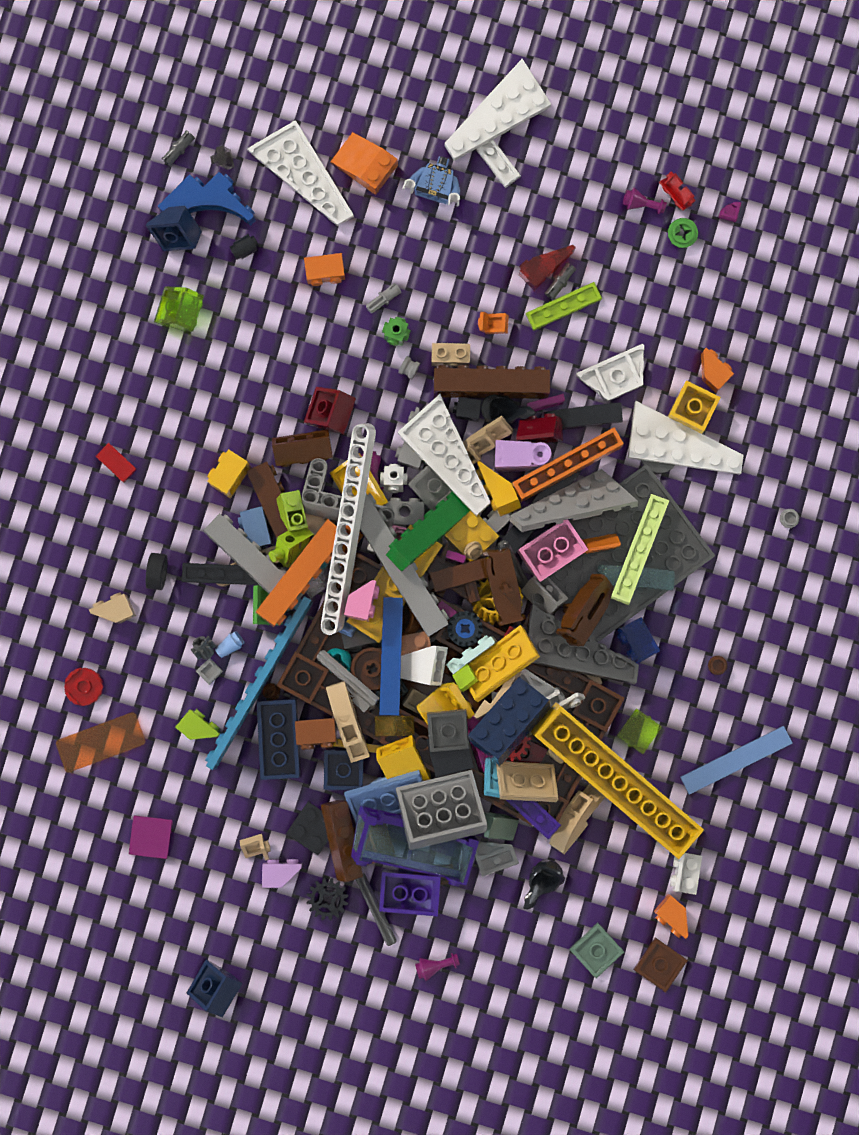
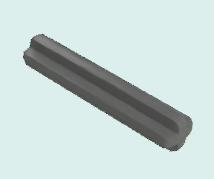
[498,540,528,588]

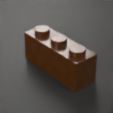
[272,429,333,467]

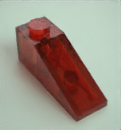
[519,245,576,291]

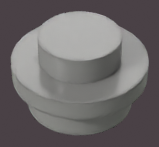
[780,509,799,528]

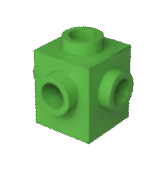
[382,317,411,346]

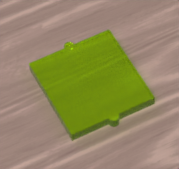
[617,708,662,754]

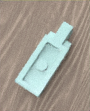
[446,635,497,674]

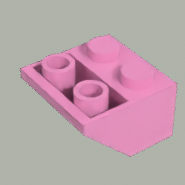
[344,580,380,622]

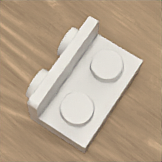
[670,853,702,895]

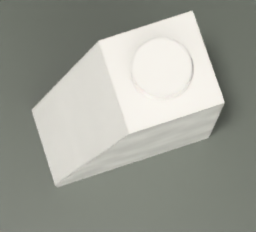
[400,646,448,686]

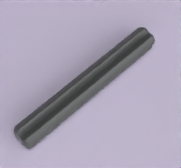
[355,873,397,946]

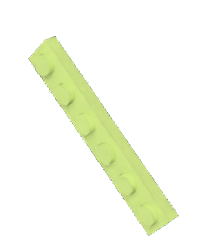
[611,494,669,605]

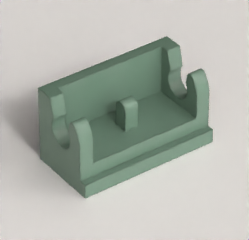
[484,812,519,841]

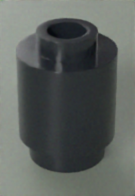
[230,234,259,260]

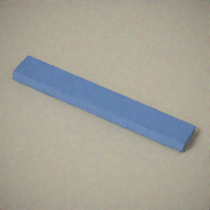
[680,726,792,795]

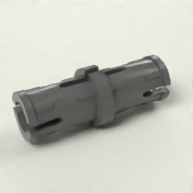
[161,130,195,167]
[545,262,576,300]

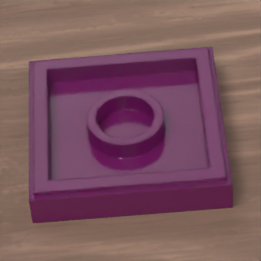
[129,815,173,859]

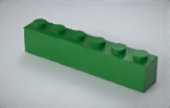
[386,492,470,572]

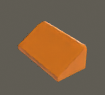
[582,534,621,554]

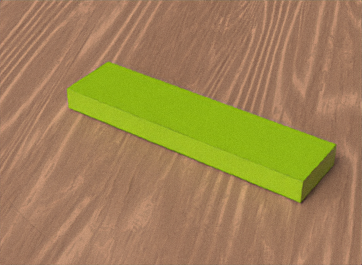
[525,282,602,331]

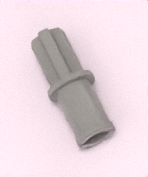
[366,283,401,313]

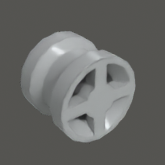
[398,356,421,380]

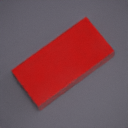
[96,443,137,483]

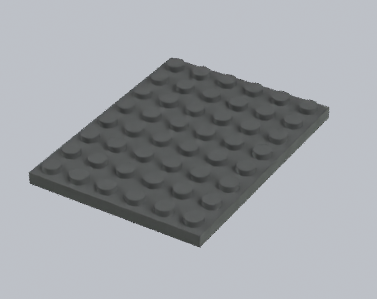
[548,464,715,642]

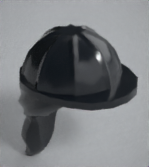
[481,395,536,425]
[523,859,565,910]

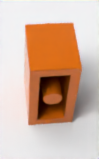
[304,253,345,286]

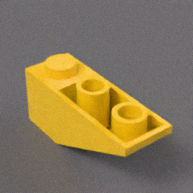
[476,461,521,517]

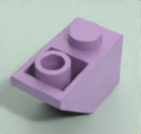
[262,859,303,888]

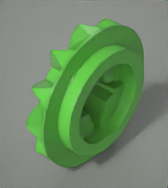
[668,218,698,248]

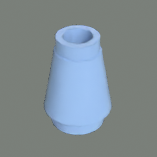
[215,631,245,658]

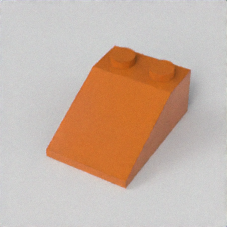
[330,132,398,195]

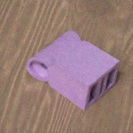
[495,440,552,472]

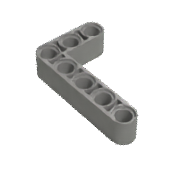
[301,458,395,528]

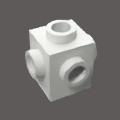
[380,464,408,493]

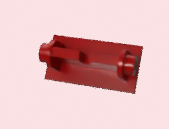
[659,171,696,211]

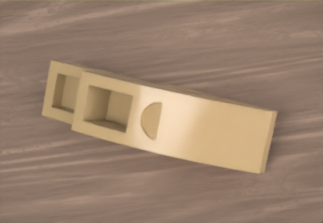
[326,681,370,763]
[549,783,605,854]

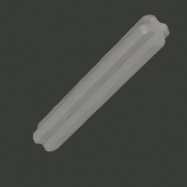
[316,650,379,706]

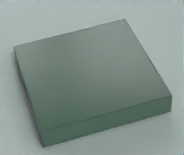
[569,922,624,978]

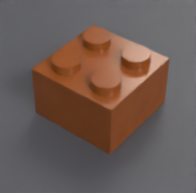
[295,718,338,750]

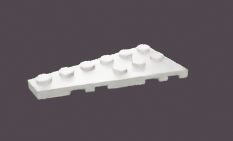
[247,120,354,226]
[628,401,743,475]

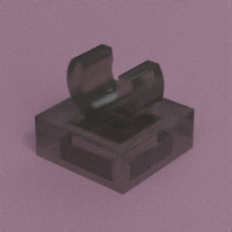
[210,145,234,170]

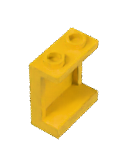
[376,735,431,781]

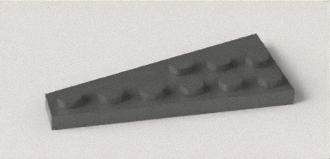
[527,604,639,685]

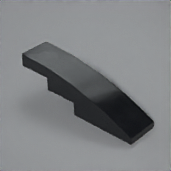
[543,403,623,430]

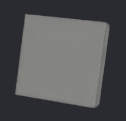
[196,658,223,685]

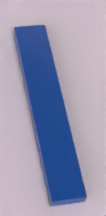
[379,597,403,716]

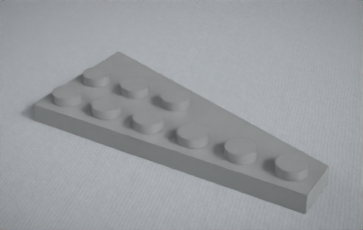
[510,469,638,532]

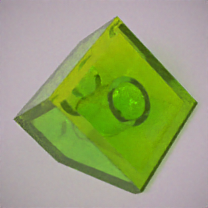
[154,286,204,332]

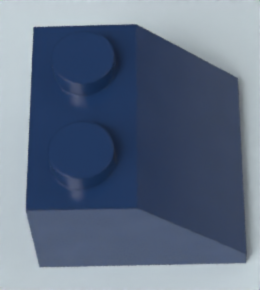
[146,206,202,251]
[186,959,243,1018]

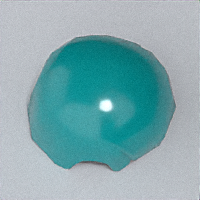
[327,648,353,674]

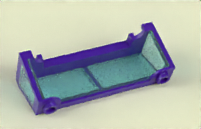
[351,806,479,886]

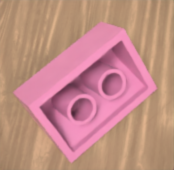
[517,519,588,582]

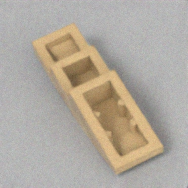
[463,416,513,464]

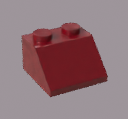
[304,387,356,434]
[516,414,563,443]

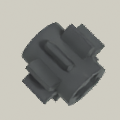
[191,636,216,660]

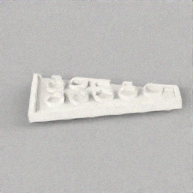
[445,59,551,161]
[398,394,491,517]

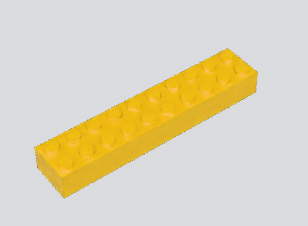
[531,702,704,859]

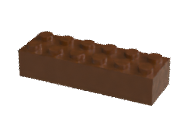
[434,365,550,399]

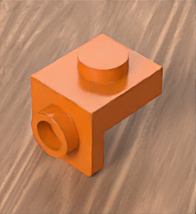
[478,312,509,334]

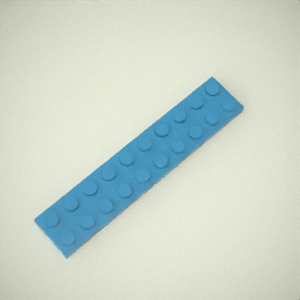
[205,596,313,770]

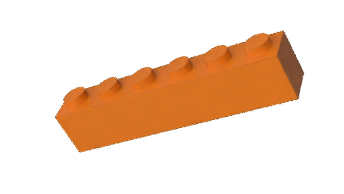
[512,427,624,502]
[255,519,337,627]

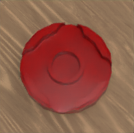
[64,668,103,706]

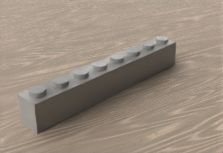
[349,493,449,637]

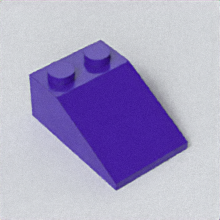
[379,869,441,917]

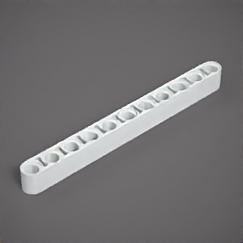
[321,423,376,635]

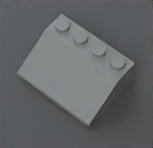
[396,770,487,850]

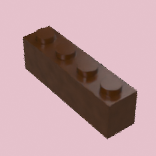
[246,462,288,538]
[321,800,363,882]

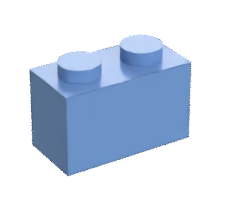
[238,506,273,548]

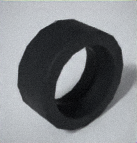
[145,553,168,590]

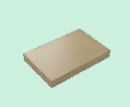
[496,761,558,802]

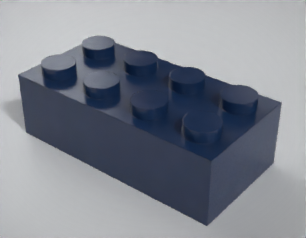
[468,677,551,766]
[257,699,301,780]

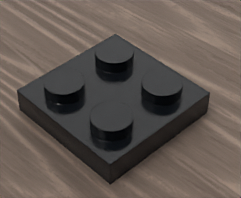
[286,801,328,855]

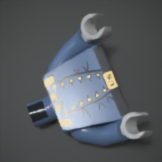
[402,156,460,206]

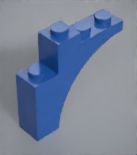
[158,172,256,226]

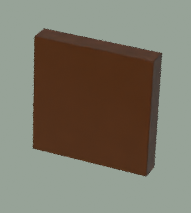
[633,937,688,992]

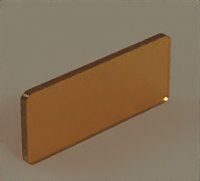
[56,712,146,773]

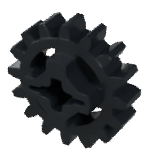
[306,878,349,921]

